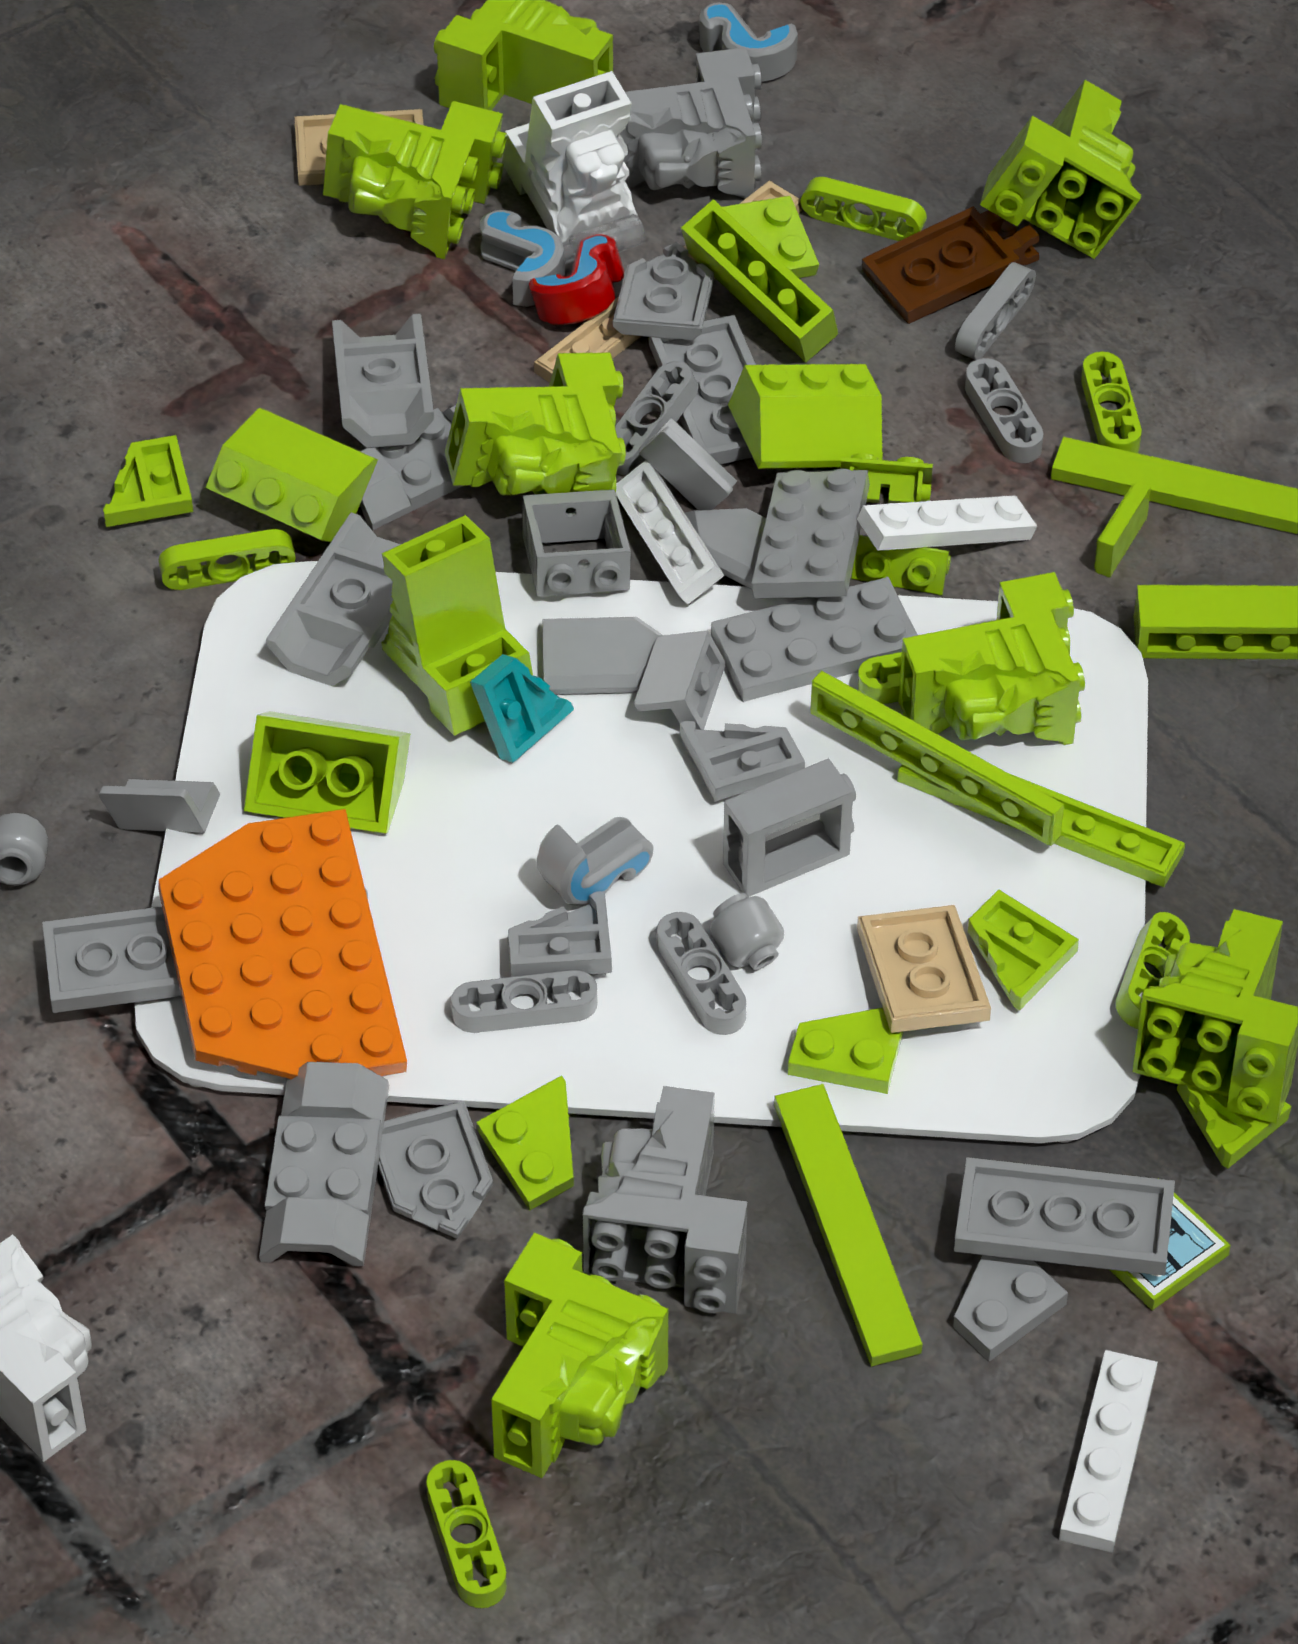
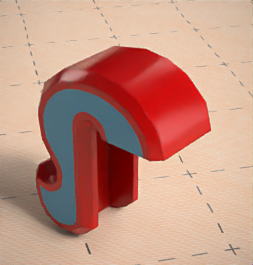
[529,234,625,325]

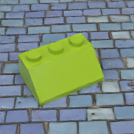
[728,364,883,469]
[205,408,378,542]
[244,711,411,834]

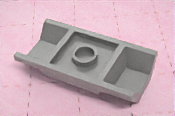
[332,314,434,448]
[360,405,465,530]
[266,512,401,686]
[259,1062,389,1266]

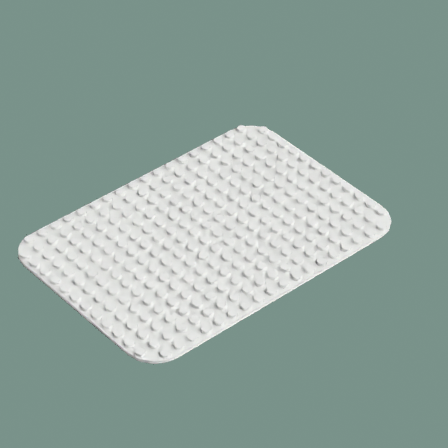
[135,561,1148,1143]

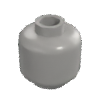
[0,813,49,886]
[710,893,784,970]

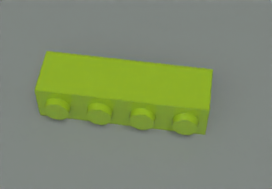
[681,199,838,362]
[1133,584,1298,659]

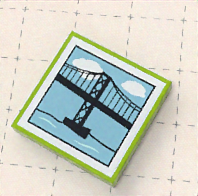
[1109,1178,1231,1311]

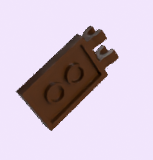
[862,206,1039,324]

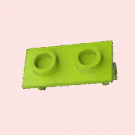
[841,453,933,503]
[851,535,951,595]

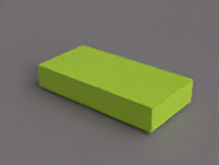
[1094,481,1151,578]

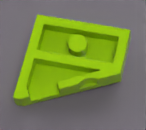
[476,1075,574,1211]

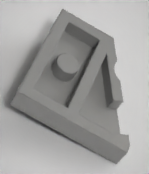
[508,891,612,977]

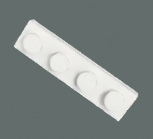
[615,460,724,604]
[857,496,1037,551]
[1059,1350,1158,1553]

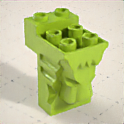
[434,0,613,111]
[980,80,1141,259]
[323,101,507,259]
[445,352,626,495]
[381,515,533,736]
[899,572,1085,745]
[1132,909,1298,1124]
[491,1232,668,1478]

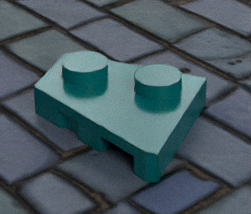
[470,654,574,763]

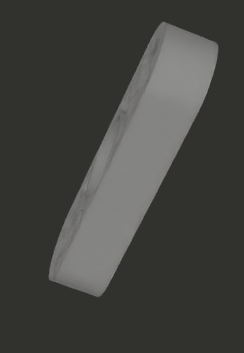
[955,262,1036,360]
[965,358,1044,463]
[615,361,698,475]
[657,912,746,1035]
[451,970,598,1033]

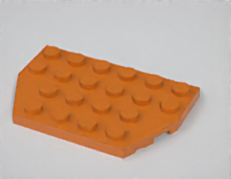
[158,809,407,1080]

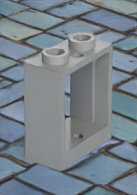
[522,490,631,596]
[723,758,856,897]

